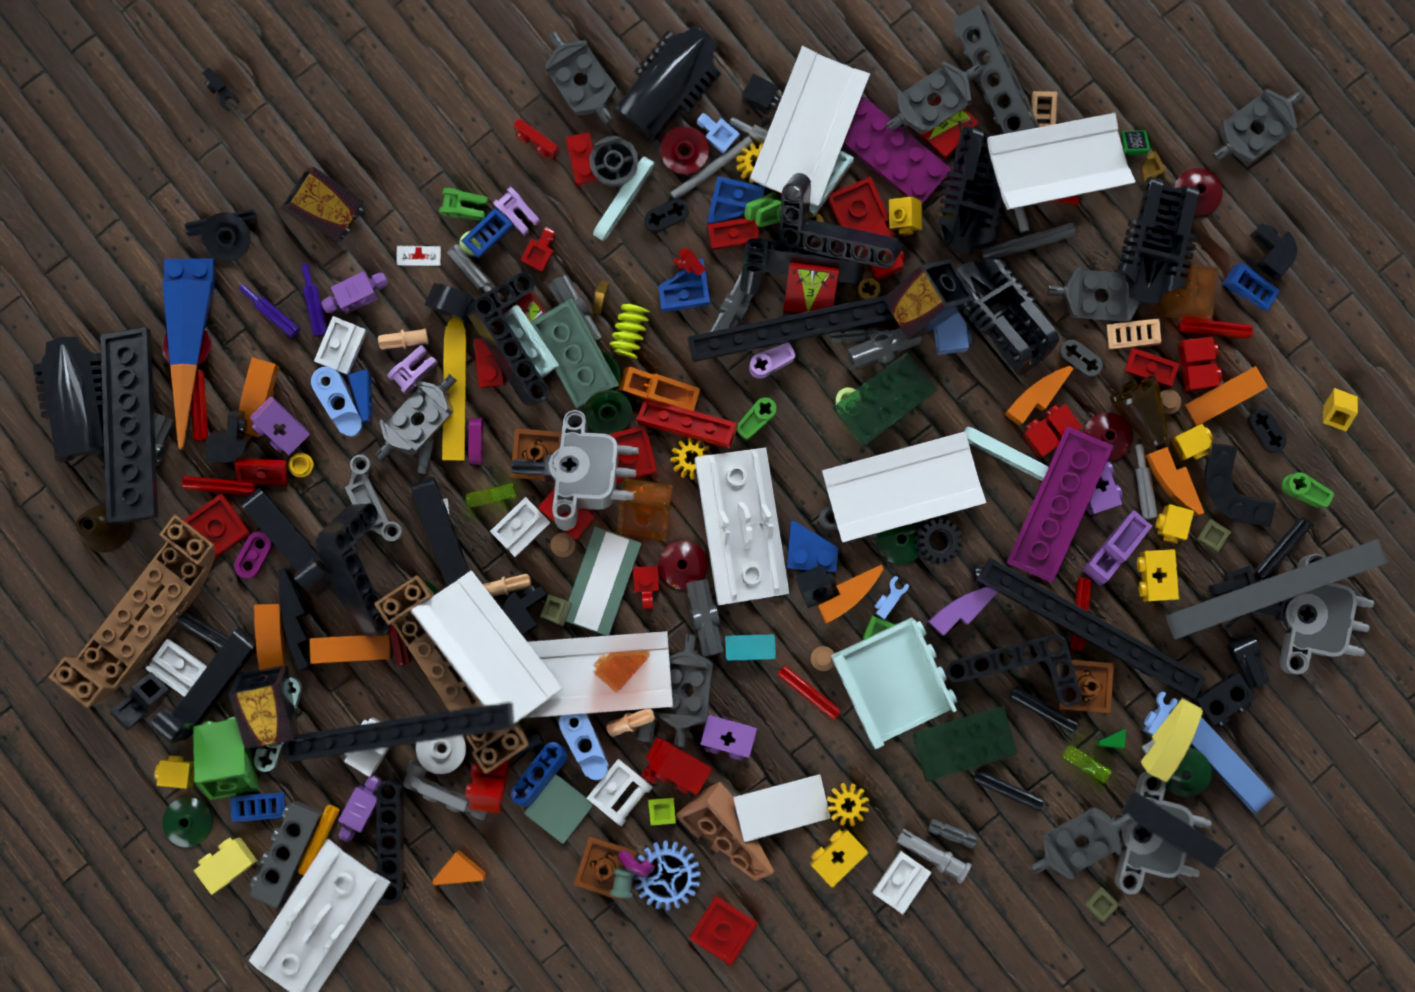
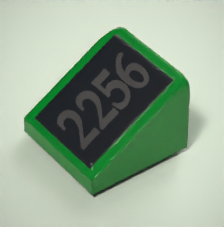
[1121,130,1150,156]
[1094,729,1126,749]

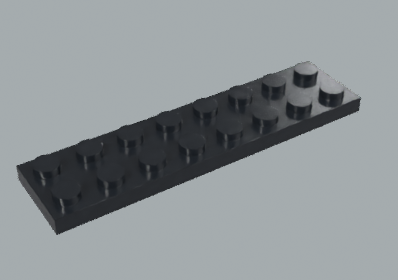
[100,327,158,525]

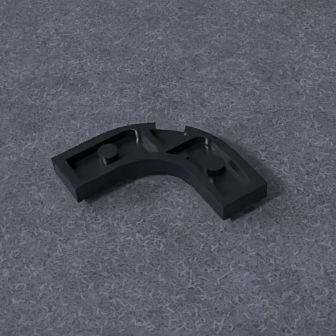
[1204,443,1276,527]

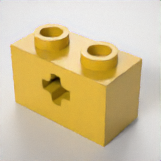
[1137,549,1179,602]
[810,829,868,888]

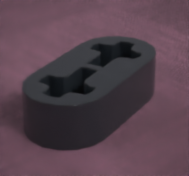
[644,199,689,233]
[1248,409,1287,453]

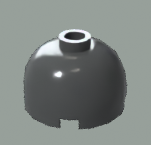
[589,136,638,187]

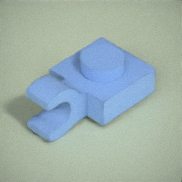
[697,113,740,154]
[874,576,909,620]
[1143,692,1177,736]

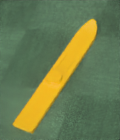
[442,317,466,461]

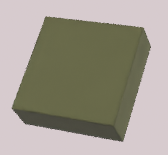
[1195,519,1231,553]
[540,594,572,626]
[1083,886,1120,923]

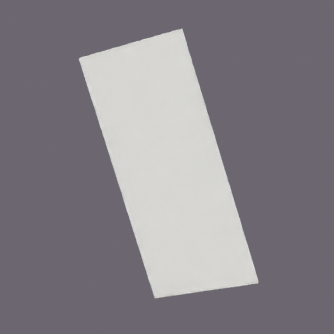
[733,774,831,842]

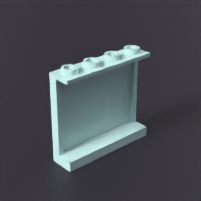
[831,618,957,749]

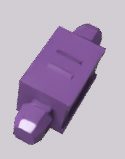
[321,271,388,314]
[338,775,382,842]

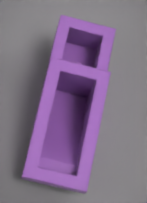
[1082,510,1152,586]
[926,587,998,636]

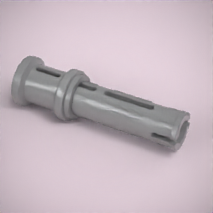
[896,829,971,884]

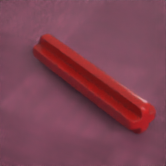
[1179,318,1253,339]
[191,369,208,442]
[181,476,256,496]
[1070,578,1092,651]
[777,666,841,720]

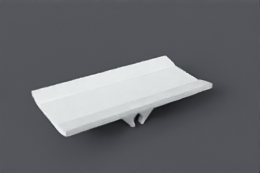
[750,46,870,207]
[987,113,1135,210]
[822,431,986,543]
[694,448,789,605]
[411,570,562,731]
[523,631,673,718]
[249,839,391,992]

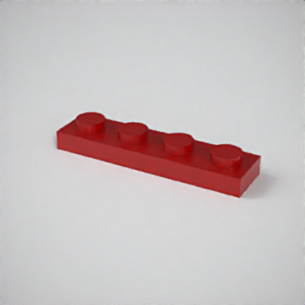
[637,398,738,448]

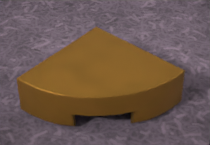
[1141,150,1167,184]
[592,280,610,314]

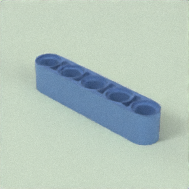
[1190,717,1275,814]

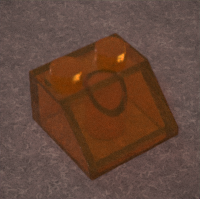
[1157,265,1218,320]
[617,478,673,541]
[593,651,650,694]

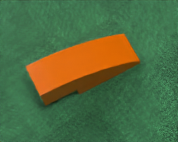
[239,357,280,438]
[1004,366,1074,426]
[1184,366,1268,426]
[618,367,700,411]
[1145,447,1204,516]
[817,565,883,624]
[254,604,287,670]
[310,634,391,664]

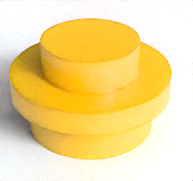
[289,453,314,478]

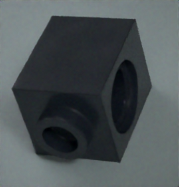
[742,73,781,114]
[794,565,836,608]

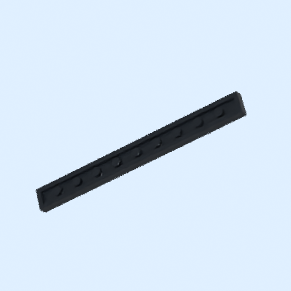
[687,295,896,362]
[977,557,1206,700]
[284,702,515,762]

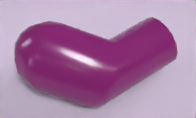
[618,850,654,877]

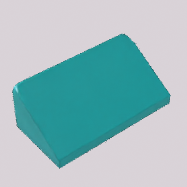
[725,634,776,661]

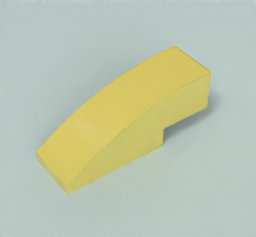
[1141,699,1203,782]

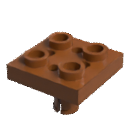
[510,428,562,481]
[1059,660,1114,713]
[574,836,637,900]

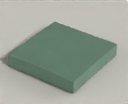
[524,774,594,844]

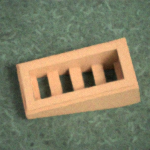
[1031,91,1057,127]
[1106,319,1161,350]

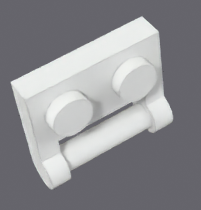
[587,759,653,826]

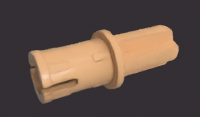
[378,328,428,350]
[482,574,531,597]
[607,709,655,737]

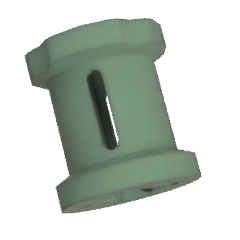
[610,868,635,898]

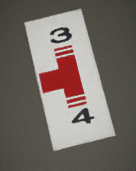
[397,246,441,266]

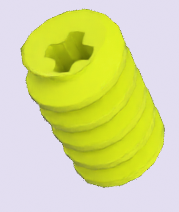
[609,304,650,359]

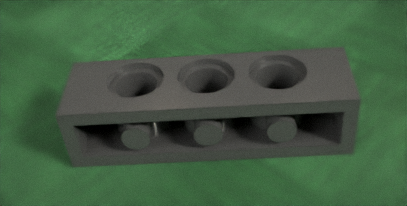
[249,801,323,908]

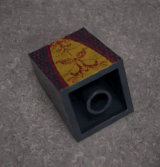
[280,167,363,242]
[883,258,976,340]
[229,665,298,749]

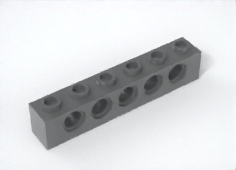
[952,5,1039,134]

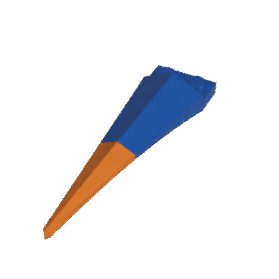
[162,259,215,450]

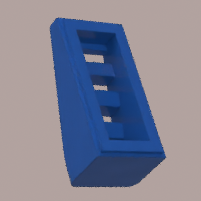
[461,207,514,258]
[1223,263,1280,311]
[348,369,372,424]
[231,792,286,822]

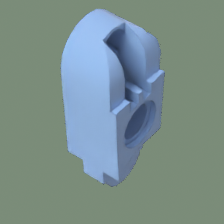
[311,367,364,437]
[559,713,609,780]

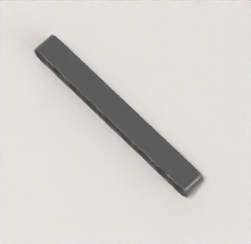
[1165,539,1388,640]

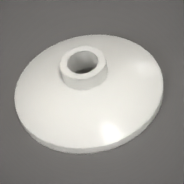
[416,736,466,774]

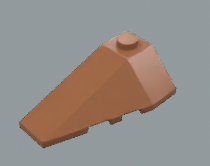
[676,782,774,881]

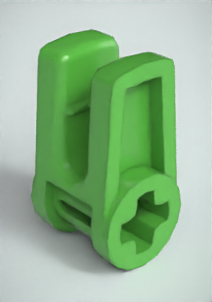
[439,188,488,221]
[745,192,795,227]
[737,397,776,441]
[1281,472,1334,509]

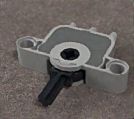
[511,410,639,530]
[1255,554,1374,674]
[1083,771,1212,894]

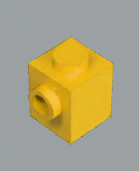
[889,197,922,235]
[1323,388,1358,432]
[1170,424,1213,461]
[1155,504,1194,544]
[154,755,194,789]

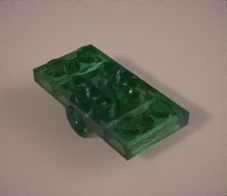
[833,352,937,447]
[912,706,1018,782]

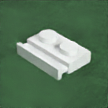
[314,316,367,376]
[490,497,551,557]
[146,639,207,697]
[872,850,931,914]

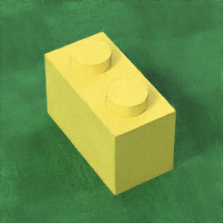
[194,837,258,895]

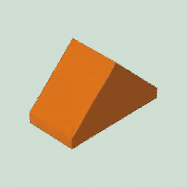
[433,850,486,885]

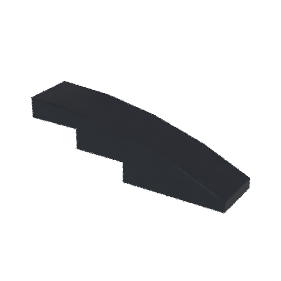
[279,568,313,671]
[1121,791,1226,871]

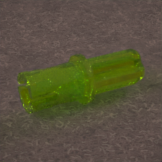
[465,483,516,508]
[1062,745,1112,783]

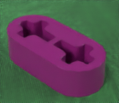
[468,418,484,465]

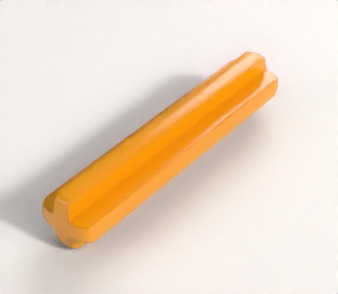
[297,805,340,876]

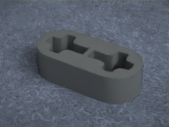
[1059,340,1103,378]

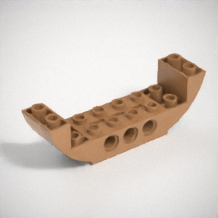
[49,515,215,708]
[374,575,528,774]

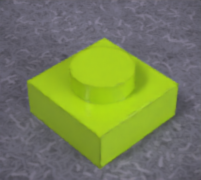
[648,797,676,825]

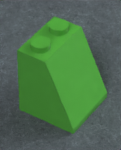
[193,717,259,800]

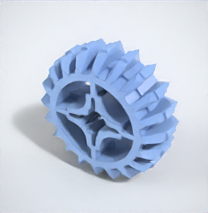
[633,841,701,910]

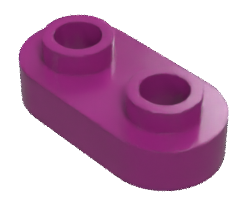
[234,532,273,579]

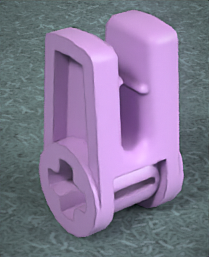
[492,187,541,237]
[749,343,795,379]
[387,345,438,394]

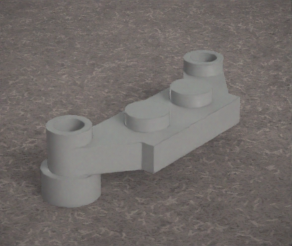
[345,455,403,542]
[403,760,488,820]

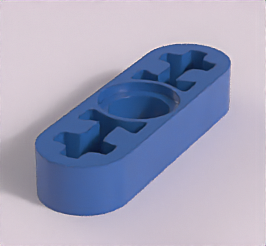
[511,742,567,807]

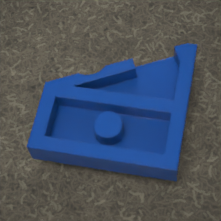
[707,176,765,224]
[658,258,710,312]
[787,521,838,573]

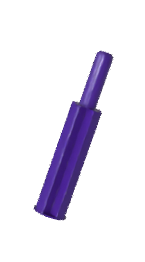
[302,263,327,337]
[239,284,300,339]

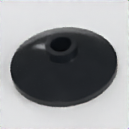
[201,212,251,261]

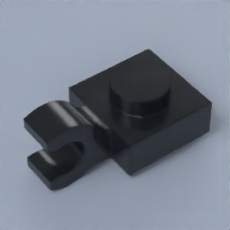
[202,67,240,112]
[1208,566,1255,596]

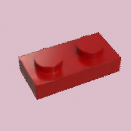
[513,118,560,160]
[566,132,598,186]
[708,218,759,250]
[474,338,504,388]
[1124,348,1180,388]
[235,459,289,486]

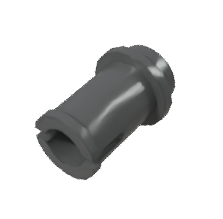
[637,711,659,742]

